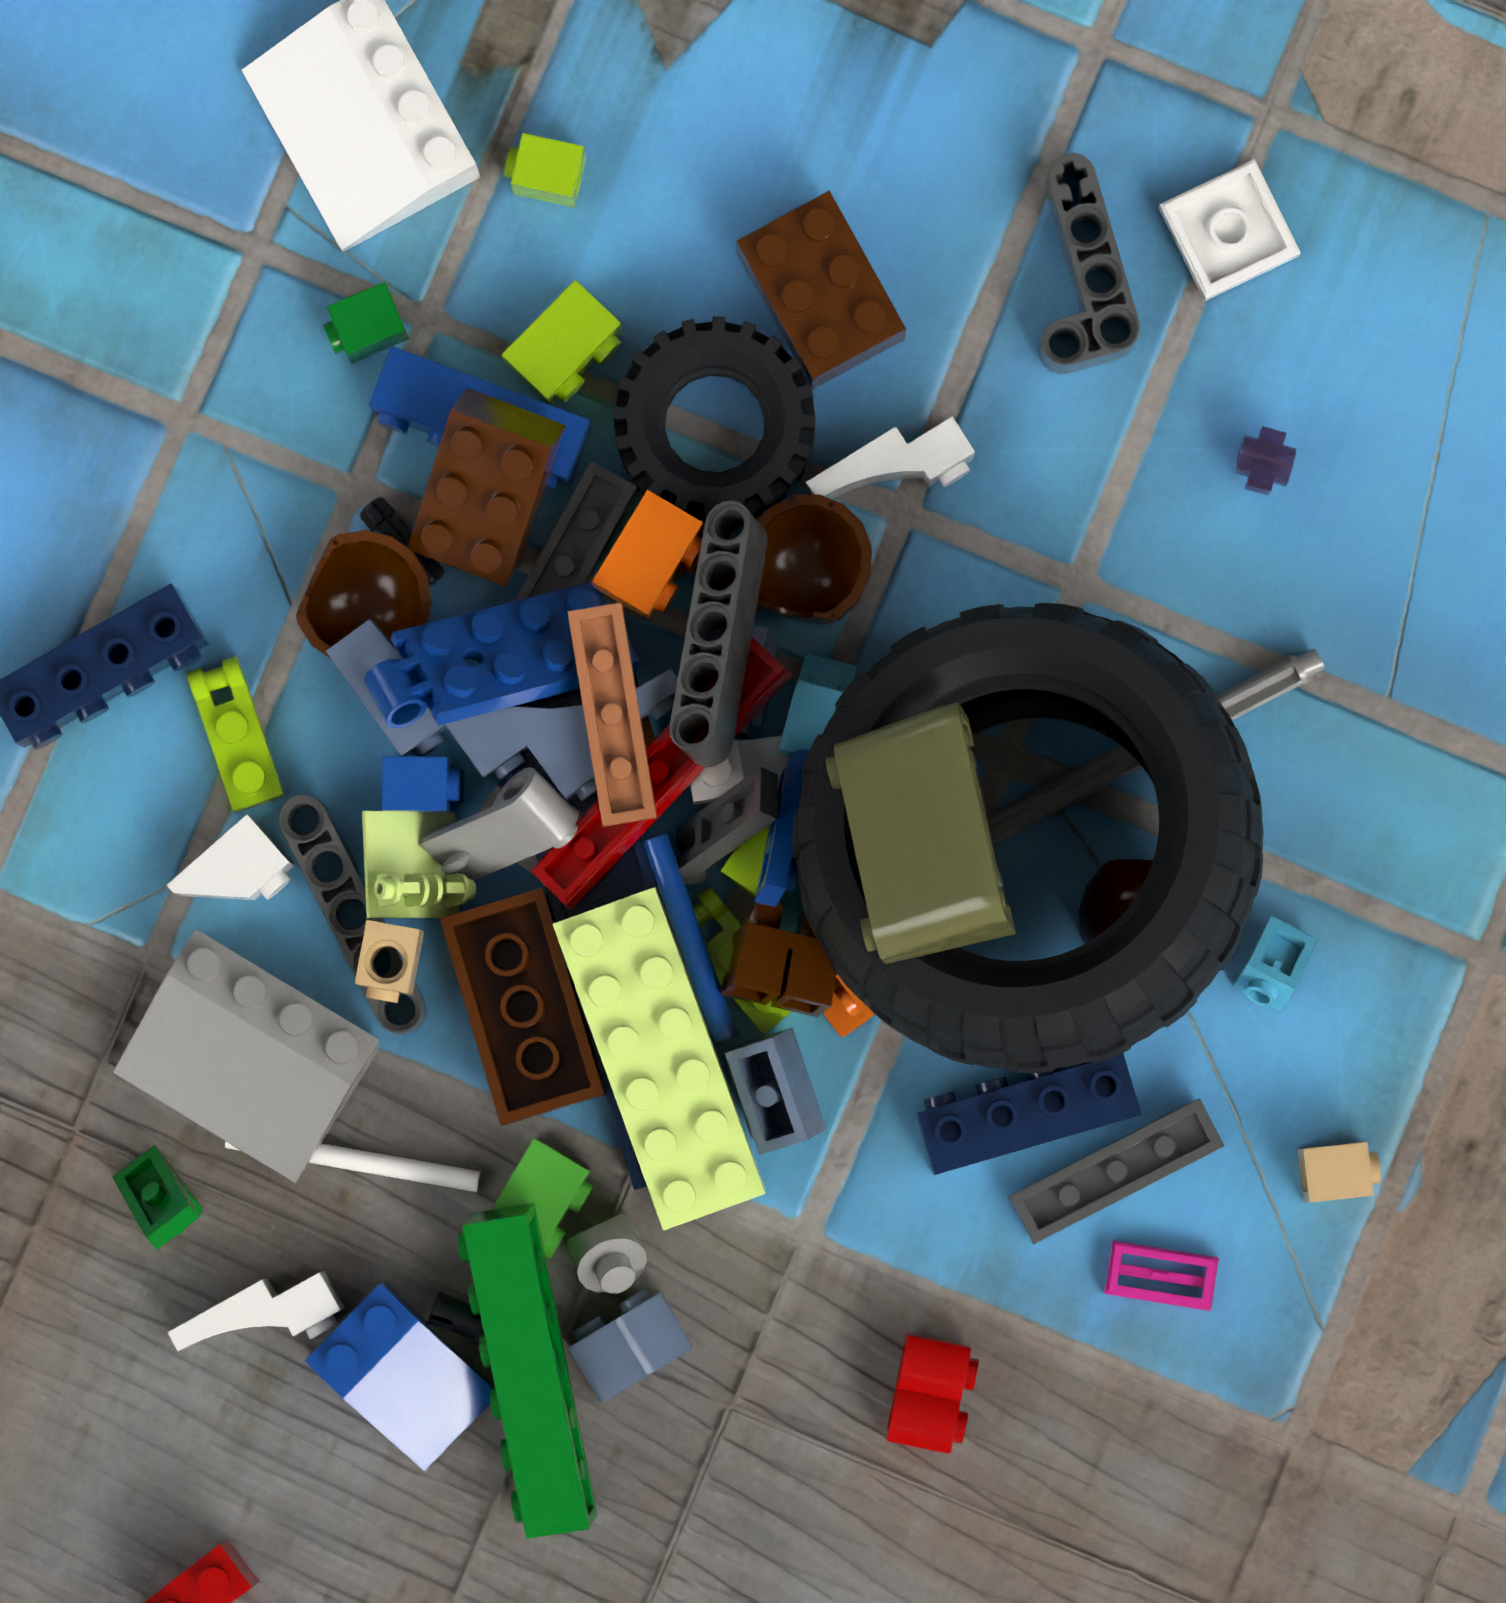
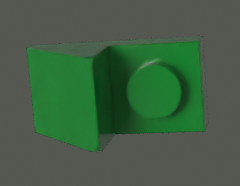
[112,1145,203,1250]

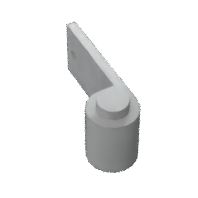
[419,767,579,880]

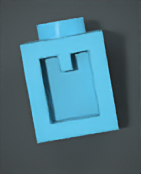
[1234,915,1319,1011]

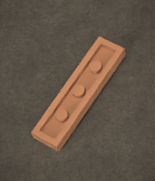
[567,603,657,827]

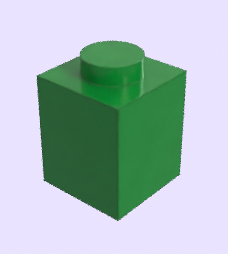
[323,282,409,364]

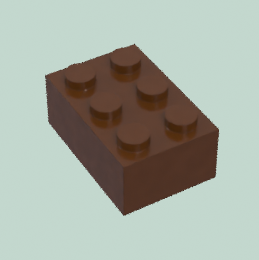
[736,190,906,390]
[407,388,566,587]

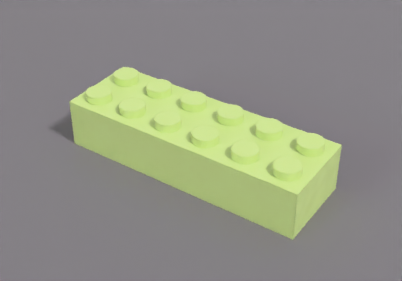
[553,887,766,1231]

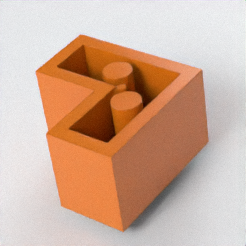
[592,490,704,620]

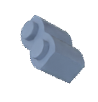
[568,1288,693,1403]

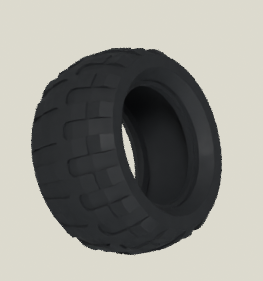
[792,603,1264,1073]

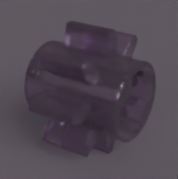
[1234,426,1297,495]

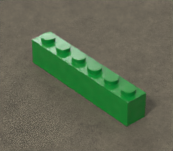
[458,1203,598,1539]

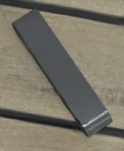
[670,501,767,767]
[279,795,427,1035]

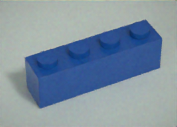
[369,346,592,489]

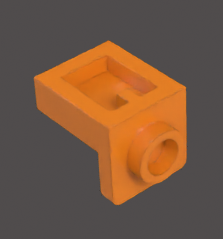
[823,974,875,1037]

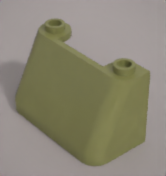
[826,702,1016,964]

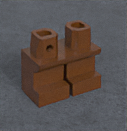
[720,902,836,1017]

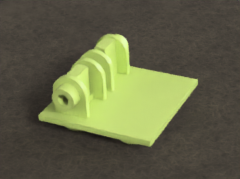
[362,811,476,918]

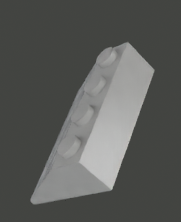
[113,929,380,1184]

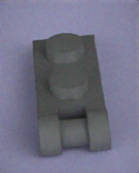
[676,767,779,884]

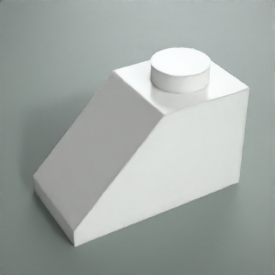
[167,814,295,900]

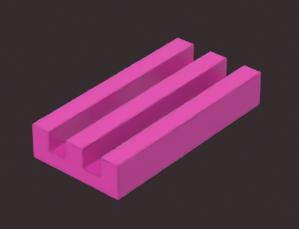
[1104,1240,1219,1311]

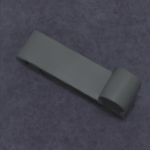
[1038,153,1140,374]

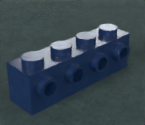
[0,583,209,750]
[915,1053,1142,1175]

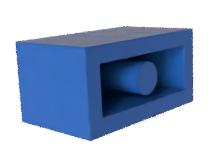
[381,756,464,812]

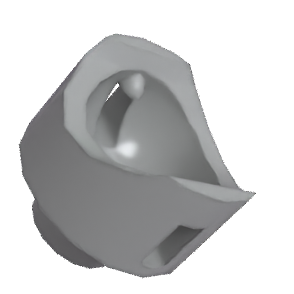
[566,1214,647,1293]

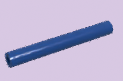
[642,833,738,1043]

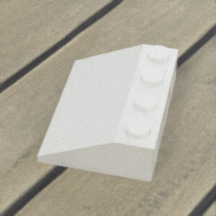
[242,0,480,253]

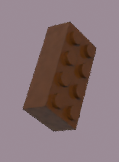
[440,888,606,1126]

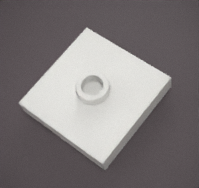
[1158,159,1301,302]

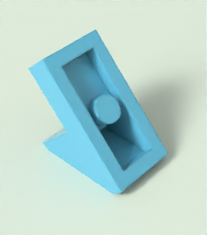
[778,653,857,756]

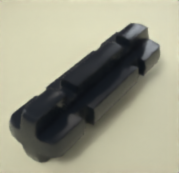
[360,497,445,588]

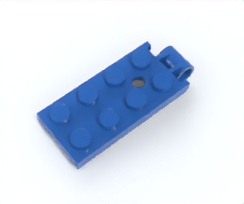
[364,582,640,728]

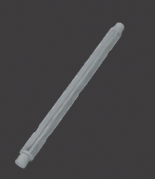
[986,649,1325,845]

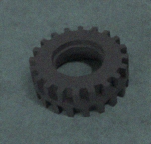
[613,316,816,522]

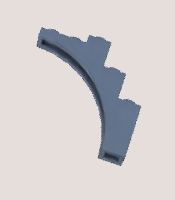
[326,620,678,801]

